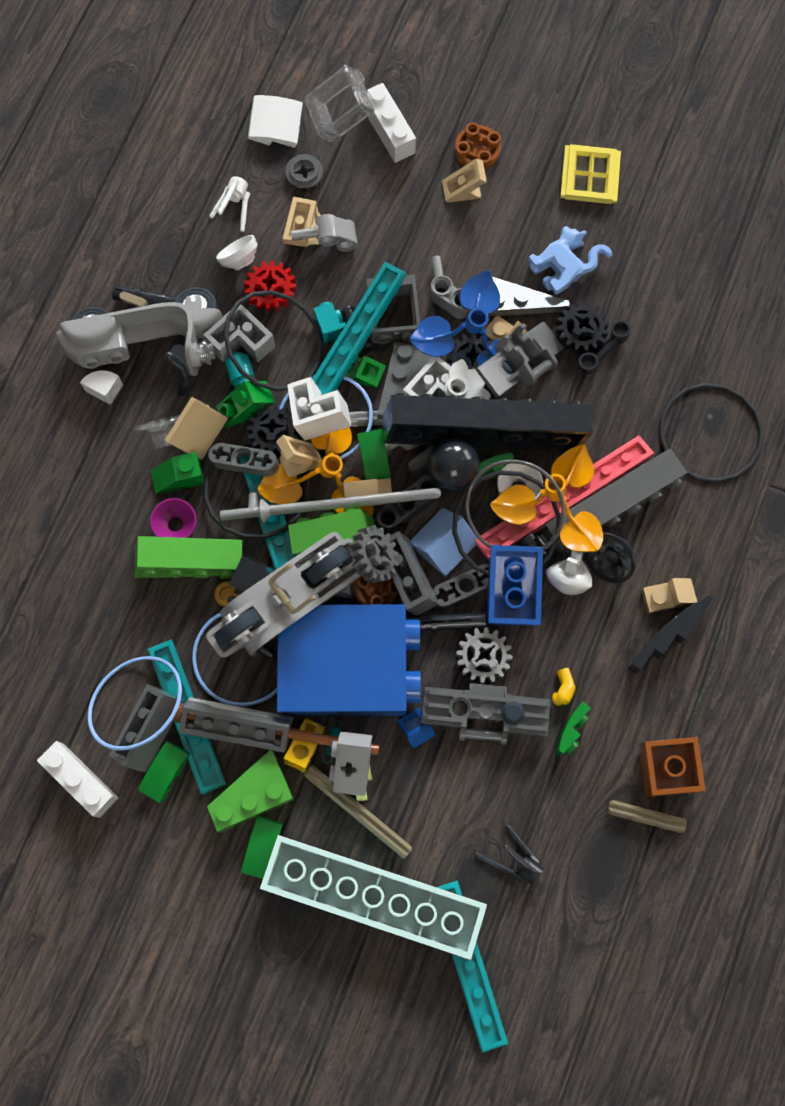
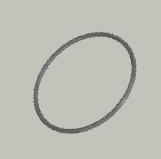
[465,460,565,550]

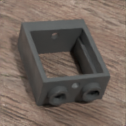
[367,275,420,344]

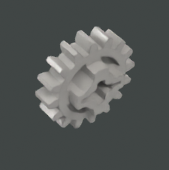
[456,627,513,684]

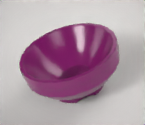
[150,498,197,538]

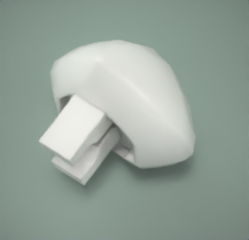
[546,551,592,595]

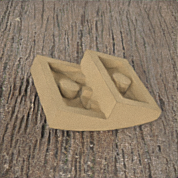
[165,397,228,460]

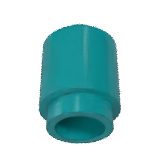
[225,352,255,389]

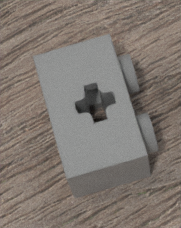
[329,732,372,796]

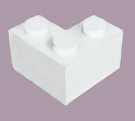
[403,357,461,397]
[287,377,351,441]

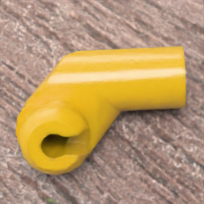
[552,668,575,706]

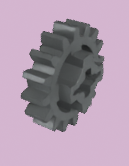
[349,525,399,583]

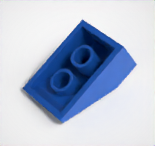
[486,545,543,627]

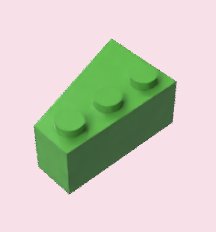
[288,507,377,556]
[207,750,294,833]

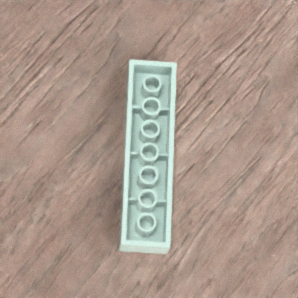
[260,835,487,960]

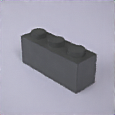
[389,532,439,616]
[109,684,184,773]

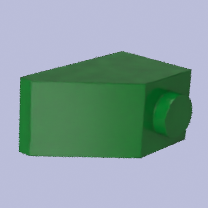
[151,452,204,495]

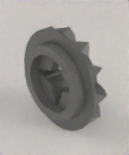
[285,154,323,190]

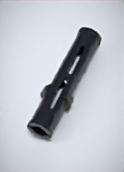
[112,285,176,306]
[408,612,486,633]

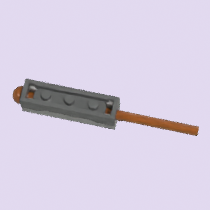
[172,697,380,755]

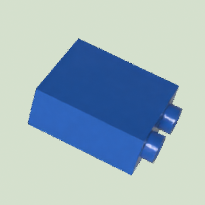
[277,605,421,716]

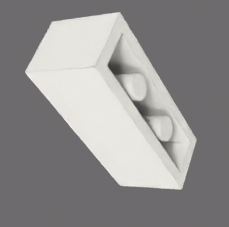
[362,83,416,163]
[37,741,118,818]

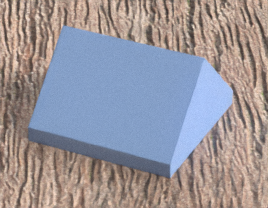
[410,508,477,577]

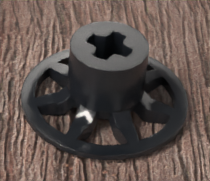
[584,533,636,583]

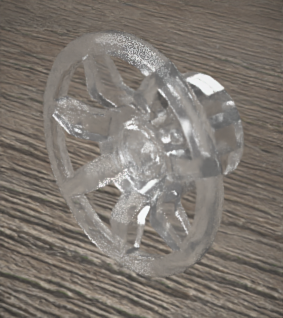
[134,415,180,449]

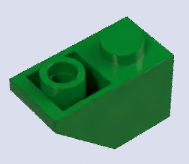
[216,381,275,428]

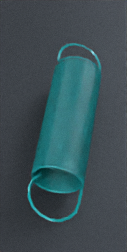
[323,720,342,763]

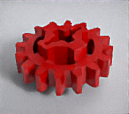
[244,260,297,313]

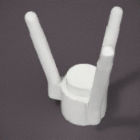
[210,176,250,233]

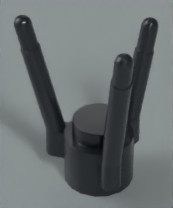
[475,824,544,885]

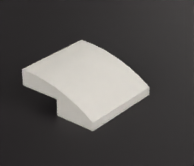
[247,95,303,148]

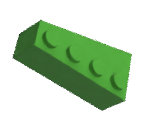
[134,536,242,579]

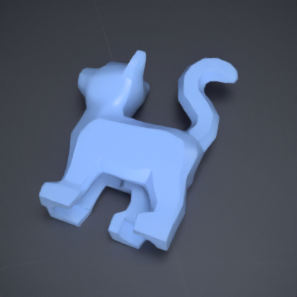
[528,226,612,295]

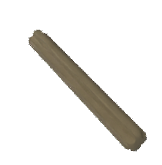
[304,765,412,858]

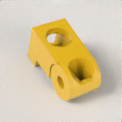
[284,718,325,773]

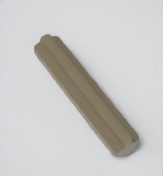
[608,800,687,833]

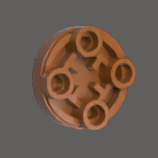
[454,122,501,170]
[350,574,399,605]

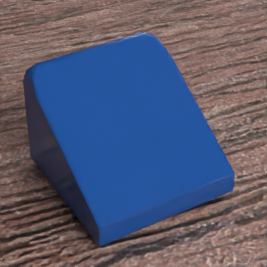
[397,708,435,748]

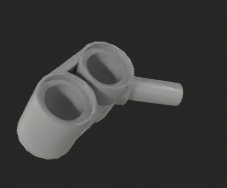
[291,214,358,252]
[430,256,470,319]

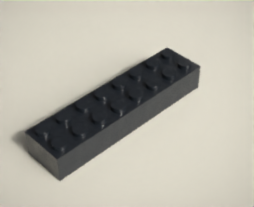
[383,393,593,451]

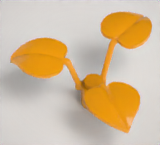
[258,427,373,516]
[490,444,603,552]

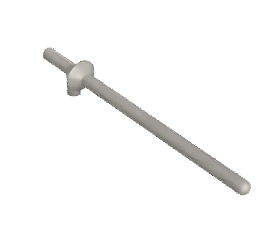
[220,488,441,524]

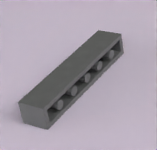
[542,448,688,555]

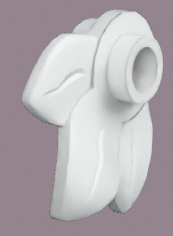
[444,359,491,399]

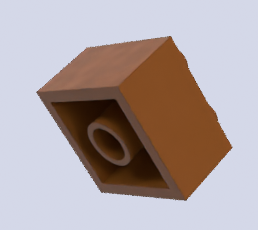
[639,737,706,797]

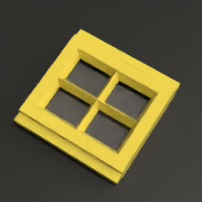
[560,144,621,204]

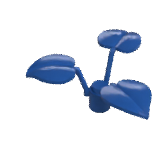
[410,270,500,367]

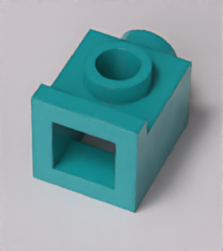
[314,302,346,344]

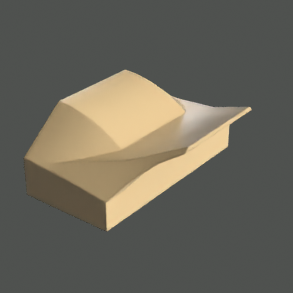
[283,197,320,247]

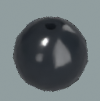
[427,438,480,491]

